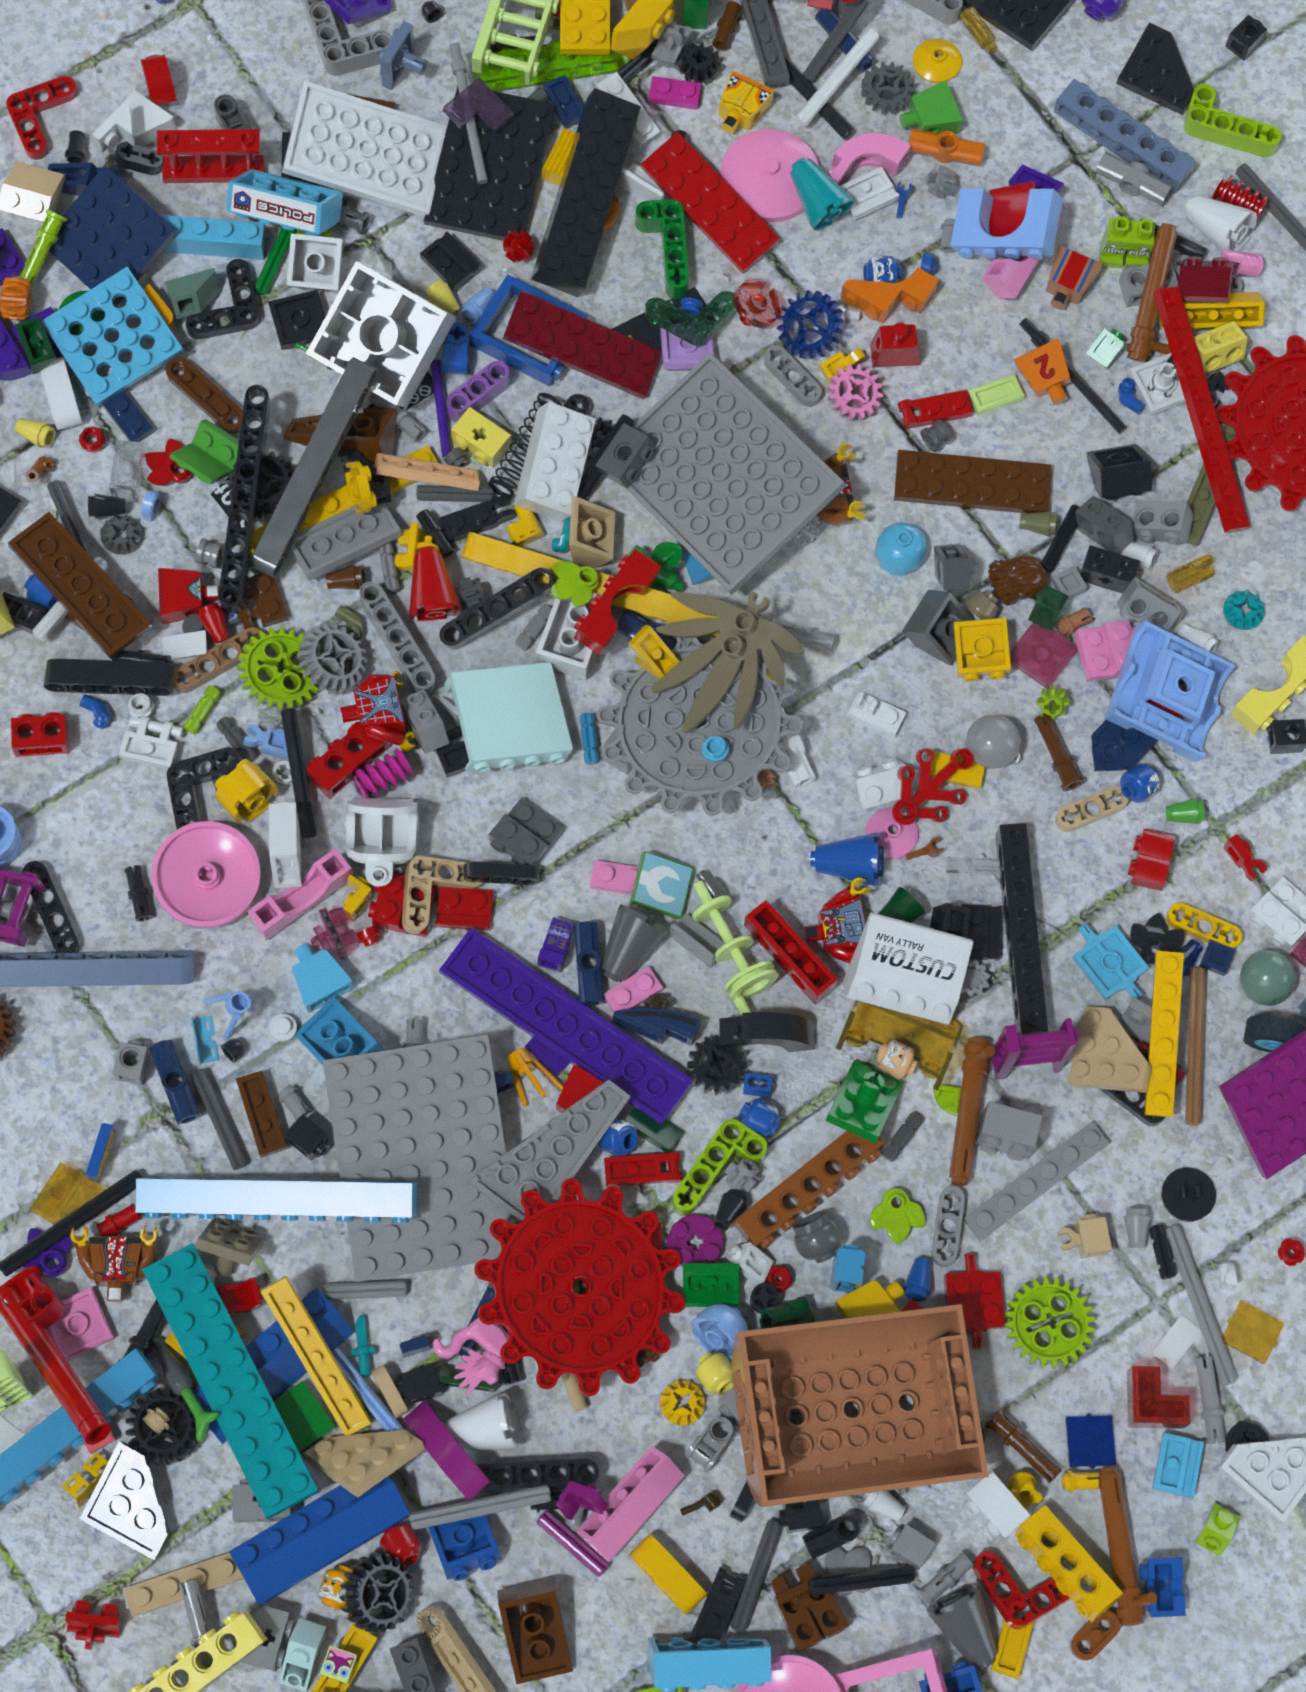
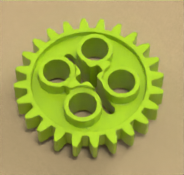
[237,627,319,712]
[1004,1277,1096,1369]

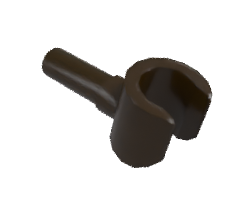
[680,1493,722,1516]

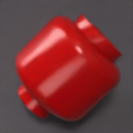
[379,1524,422,1567]

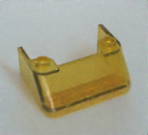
[836,1000,963,1091]

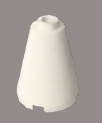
[1184,195,1257,252]
[443,1392,520,1450]

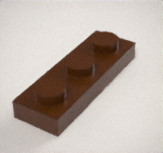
[236,1070,287,1158]

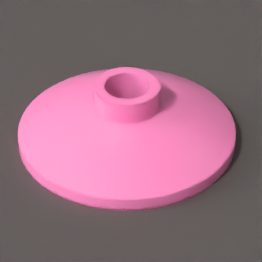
[865,808,918,859]

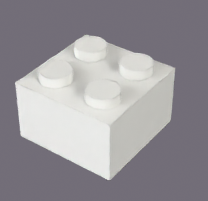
[287,233,343,291]
[960,1471,1030,1544]

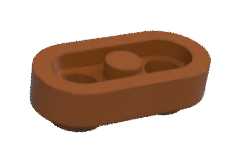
[1070,1610,1120,1661]

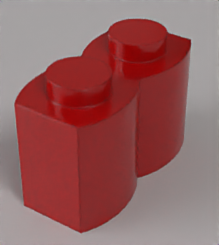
[1127,829,1175,891]

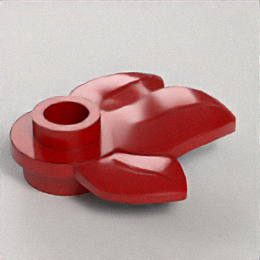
[145,438,192,486]

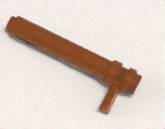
[1126,223,1178,362]
[949,1037,995,1186]
[1098,1468,1157,1626]

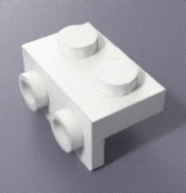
[850,759,913,810]

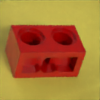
[11,712,69,757]

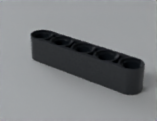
[439,567,555,650]
[43,659,175,696]
[477,1458,599,1494]

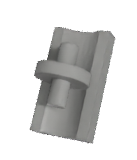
[651,20,692,69]

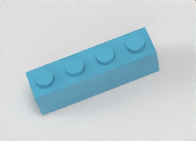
[162,215,267,260]

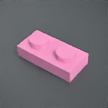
[590,860,638,895]
[603,966,663,1013]

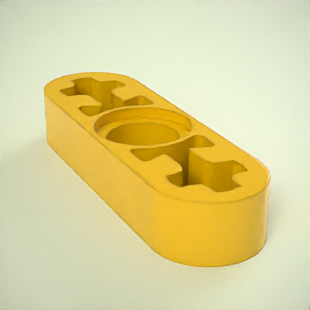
[1166,903,1242,949]

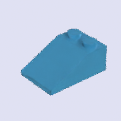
[295,996,385,1065]

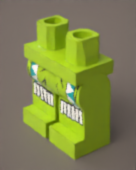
[1099,216,1155,269]

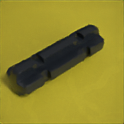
[1149,1225,1176,1280]

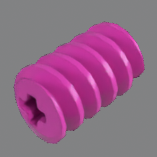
[353,749,413,798]

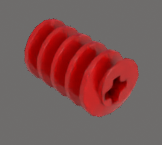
[1211,175,1268,222]

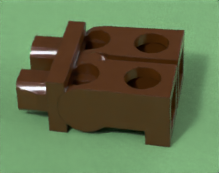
[771,1562,849,1654]

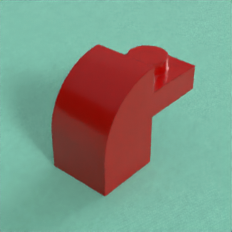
[141,54,177,105]

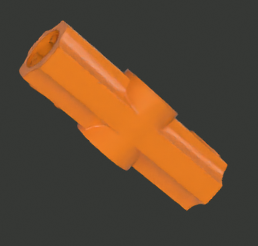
[909,128,985,166]

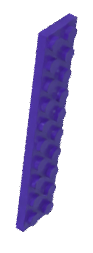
[439,928,693,1126]

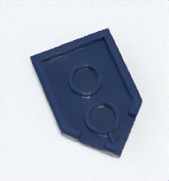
[1091,720,1158,772]

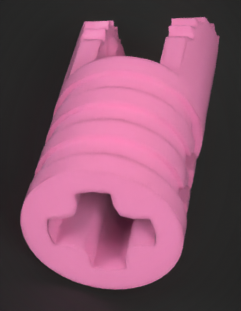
[1221,250,1263,277]

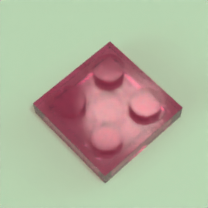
[1010,618,1078,689]

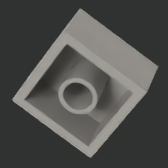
[976,1101,1043,1161]

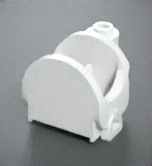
[344,797,420,886]

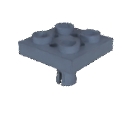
[379,21,428,90]

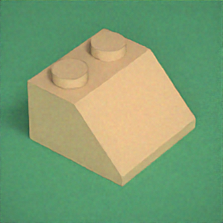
[0,161,66,221]
[569,496,615,569]

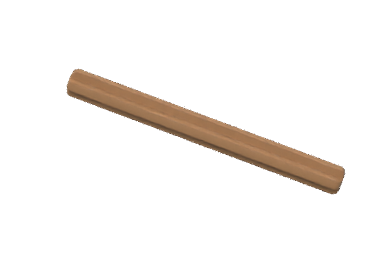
[1185,967,1206,1126]

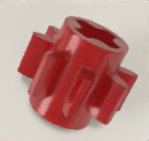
[503,230,534,262]

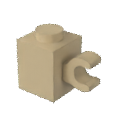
[1057,1214,1112,1259]

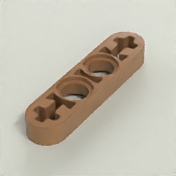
[173,627,261,693]

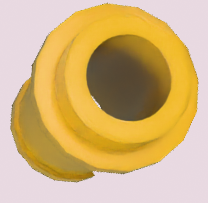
[1061,1470,1099,1493]

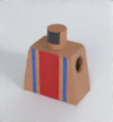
[1046,245,1103,310]

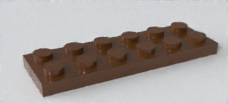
[893,449,1052,514]
[8,512,152,660]

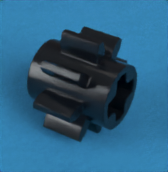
[591,417,613,449]

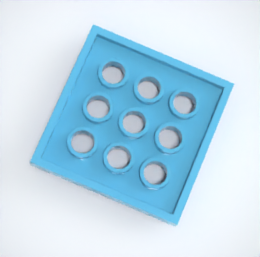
[42,267,184,407]

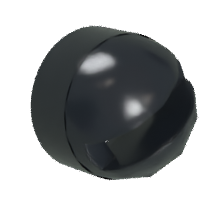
[421,1,443,23]
[221,1039,245,1063]

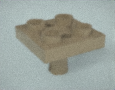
[195,1219,266,1276]

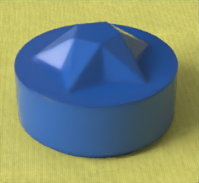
[920,252,936,274]

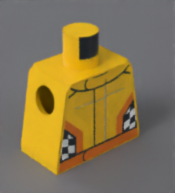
[719,70,774,134]

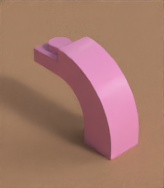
[828,133,911,186]

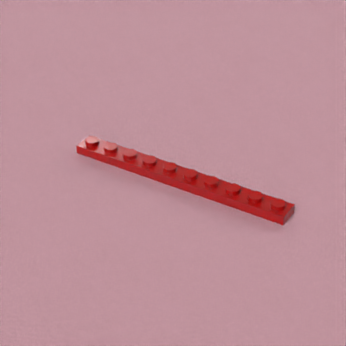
[1153,287,1250,533]

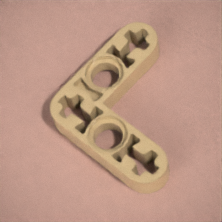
[402,856,482,934]

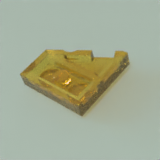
[29,1162,105,1225]

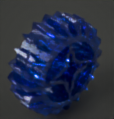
[776,290,845,360]

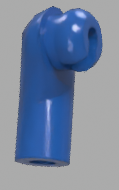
[80,694,111,729]

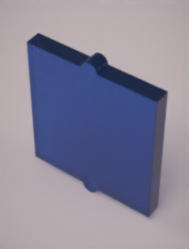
[1065,1413,1116,1469]

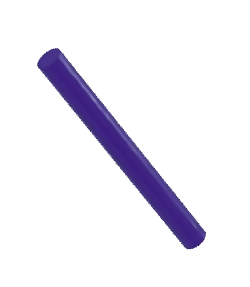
[430,360,452,458]

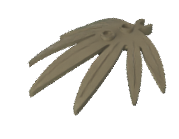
[651,592,804,734]

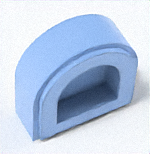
[142,489,162,521]

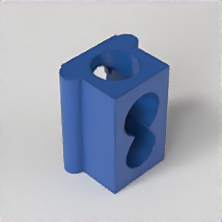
[743,1073,773,1098]

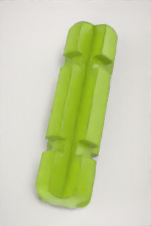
[184,685,221,735]

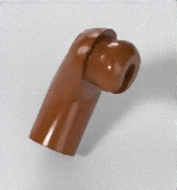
[26,456,55,482]

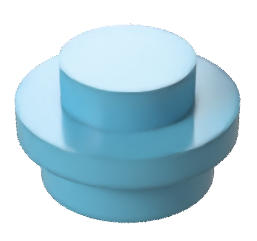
[702,736,729,763]

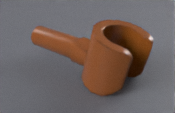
[905,837,944,860]

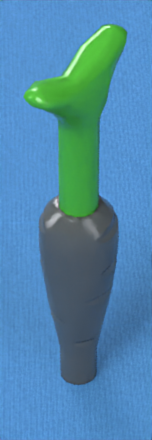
[152,1337,219,1441]

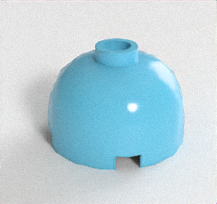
[875,522,927,576]

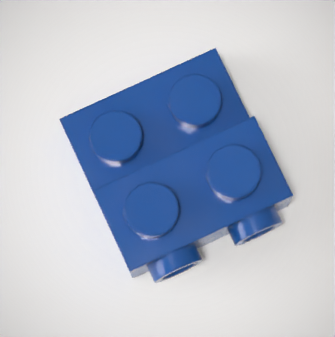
[428,1515,501,1581]

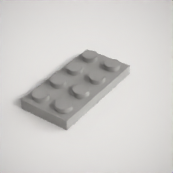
[290,504,402,581]

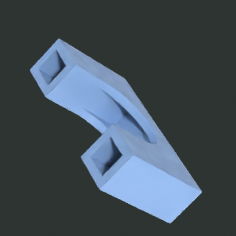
[950,188,1063,259]

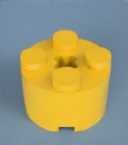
[215,759,278,823]

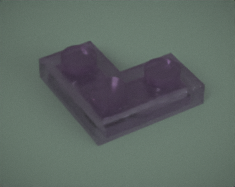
[442,78,514,132]

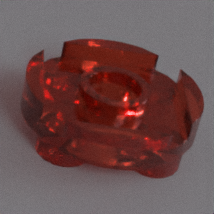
[733,278,783,328]

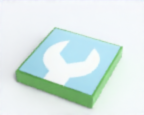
[629,851,694,920]

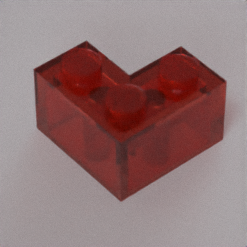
[1127,1366,1190,1429]

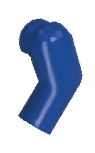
[1118,378,1146,415]

